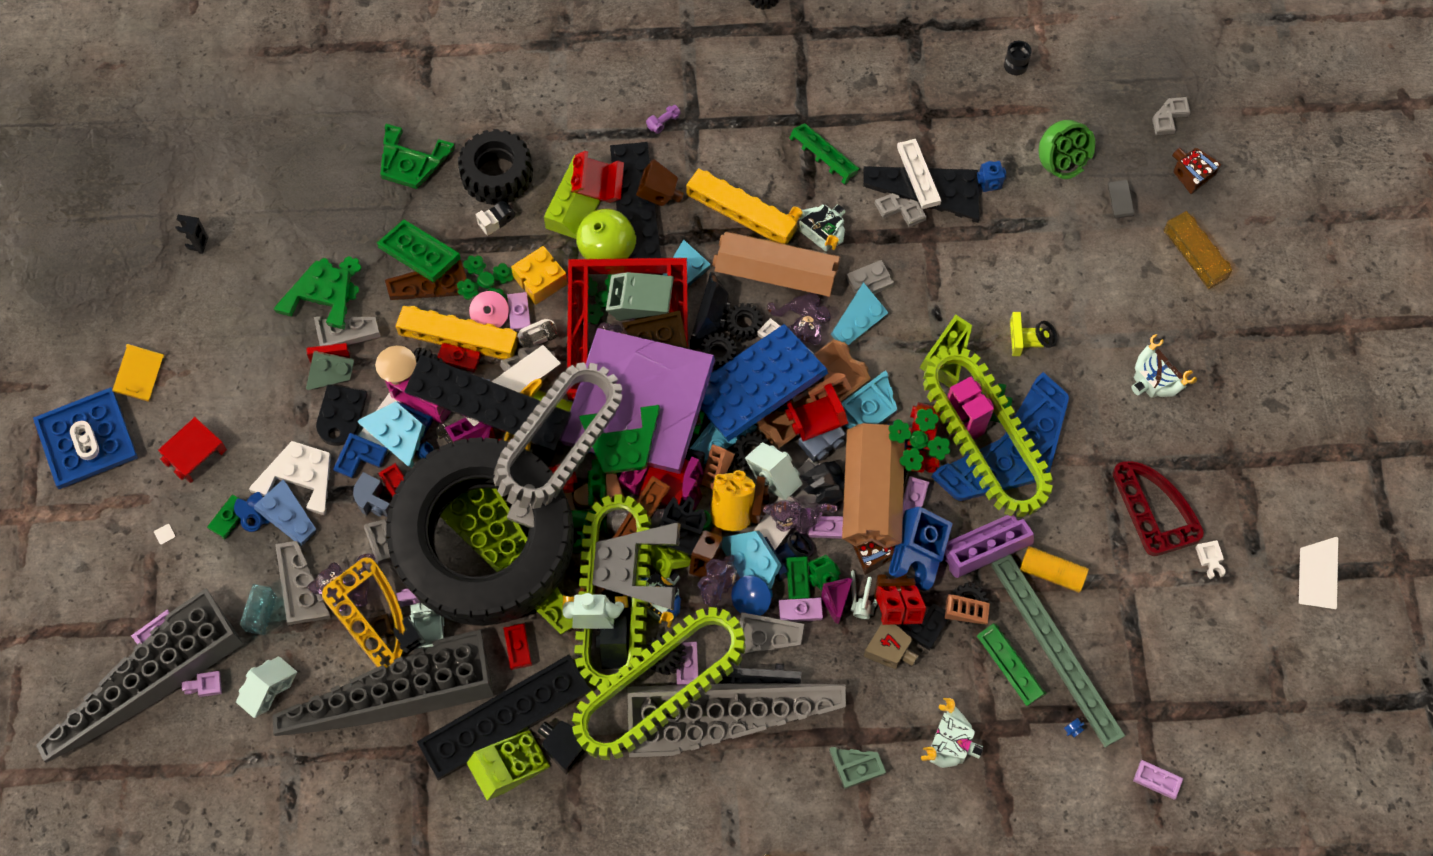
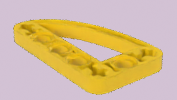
[322,557,405,668]

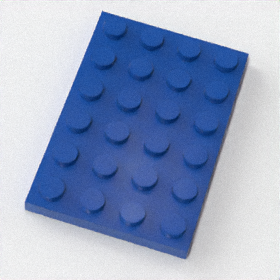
[700,324,828,442]

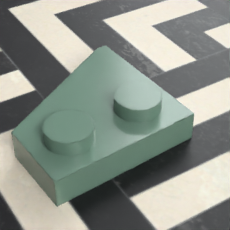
[306,351,354,390]
[829,747,886,789]

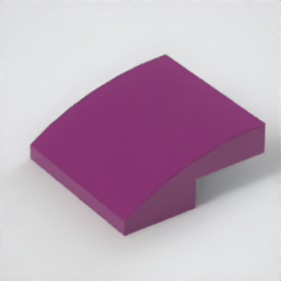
[682,457,704,511]

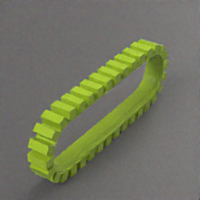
[923,347,1053,517]
[574,494,652,688]
[572,607,746,760]

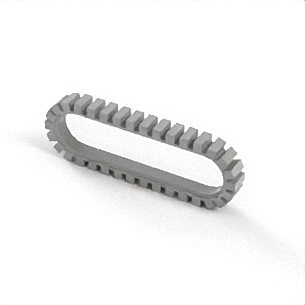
[493,362,622,509]

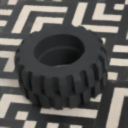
[458,129,533,205]

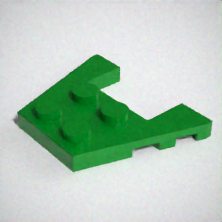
[380,124,455,189]
[274,263,351,330]
[579,405,660,474]

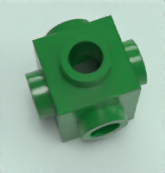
[807,555,841,591]

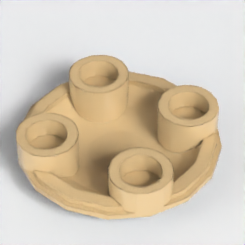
[375,345,417,385]

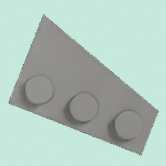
[740,612,804,654]

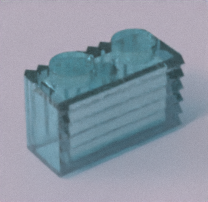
[240,584,277,635]

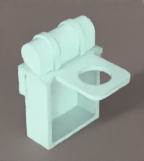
[410,603,445,650]

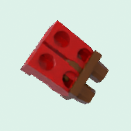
[874,574,926,625]

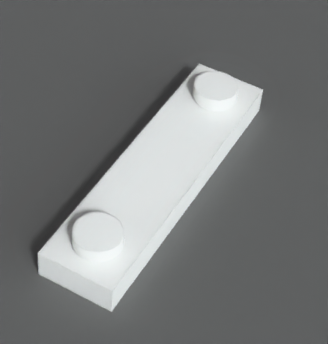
[897,139,941,209]

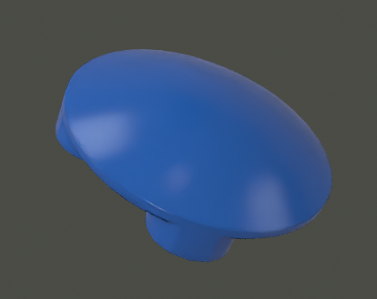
[731,575,773,616]

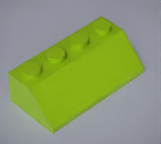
[544,155,601,239]

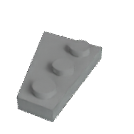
[314,317,381,346]

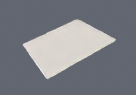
[1299,537,1338,609]

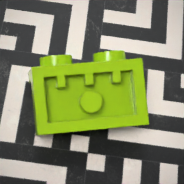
[643,545,691,579]

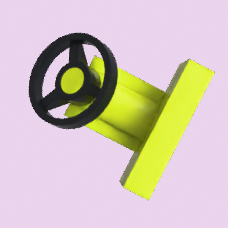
[1010,312,1058,356]

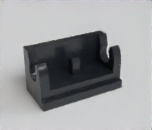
[175,214,208,254]
[394,617,426,654]

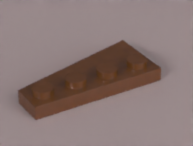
[385,259,467,300]

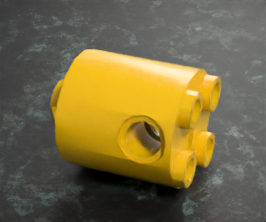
[710,470,755,531]

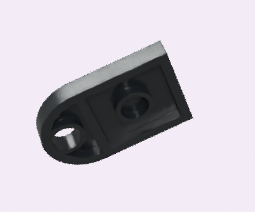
[316,385,368,446]

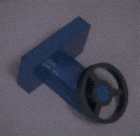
[764,531,814,582]

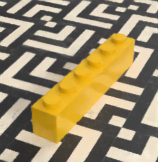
[686,168,798,244]
[396,306,519,360]

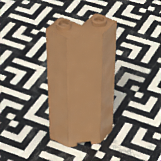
[712,231,841,297]
[754,339,871,449]
[842,423,905,549]

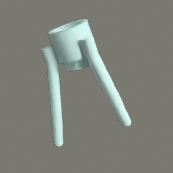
[851,570,877,619]

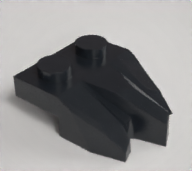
[800,461,845,507]
[659,496,706,556]

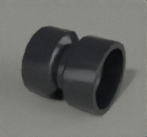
[1004,40,1032,76]

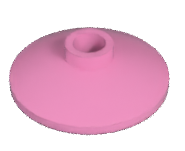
[469,291,509,328]

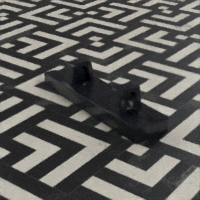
[714,662,801,684]

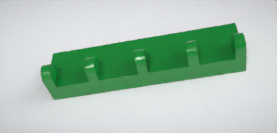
[789,123,859,185]
[977,623,1047,706]

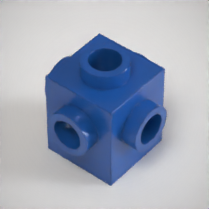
[977,161,1006,192]

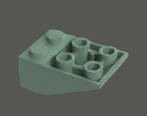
[606,272,674,320]

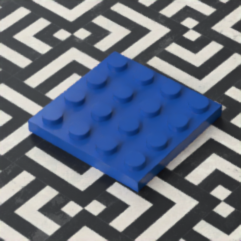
[33,387,138,489]

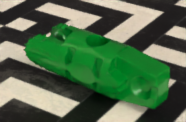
[588,459,606,506]

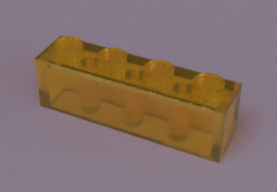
[1163,211,1233,289]

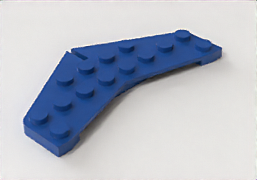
[931,372,1069,501]

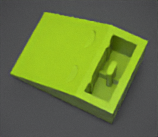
[467,730,550,801]

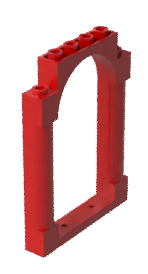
[567,258,688,401]

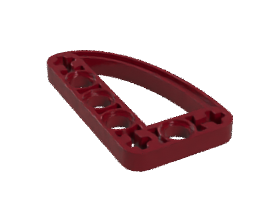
[1112,461,1204,556]

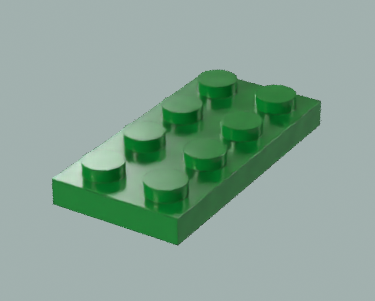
[377,219,461,283]

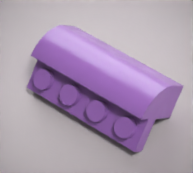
[944,514,1034,578]

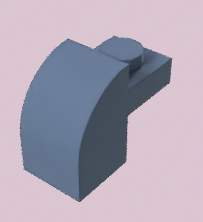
[353,472,390,517]

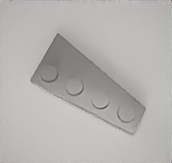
[275,541,330,625]

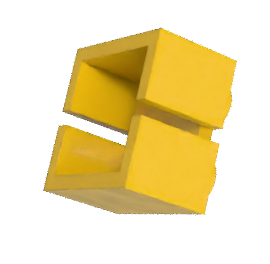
[511,246,568,305]

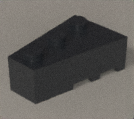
[596,592,628,669]

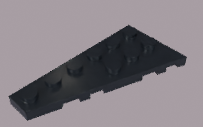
[863,166,979,223]

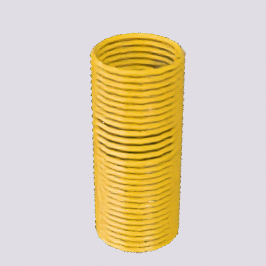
[1020,546,1089,593]

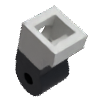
[476,201,516,236]

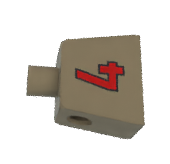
[864,624,919,669]

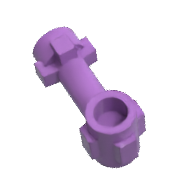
[646,105,681,134]

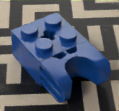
[889,506,953,591]

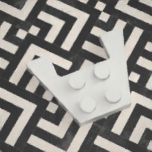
[249,441,331,516]

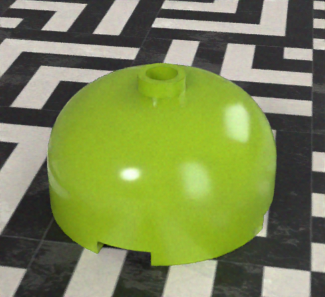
[576,209,636,259]

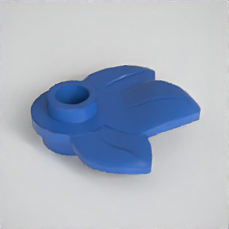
[234,492,270,532]

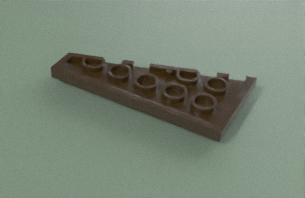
[622,311,702,427]

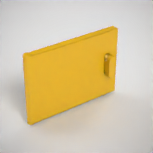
[112,344,164,402]

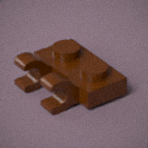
[751,476,769,523]

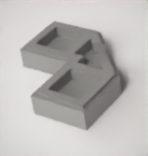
[1152,97,1190,135]
[874,193,926,227]

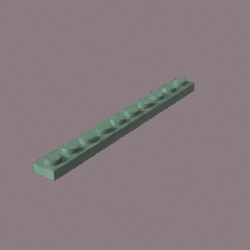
[991,554,1125,748]

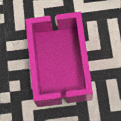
[385,376,451,425]
[942,377,994,440]

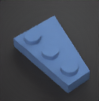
[254,479,316,546]

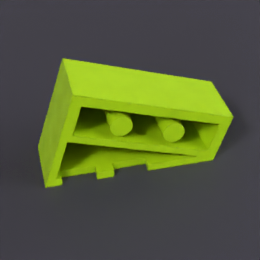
[920,315,972,388]

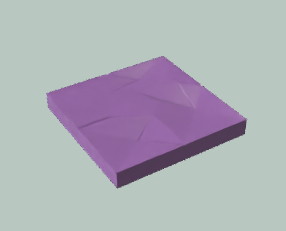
[561,328,715,474]

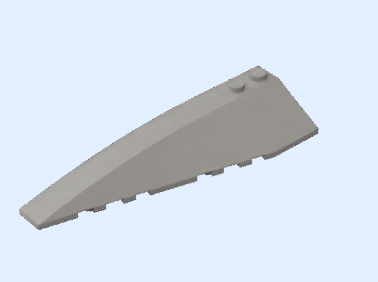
[627,683,846,757]

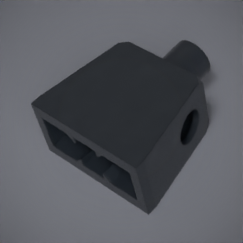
[538,721,586,774]

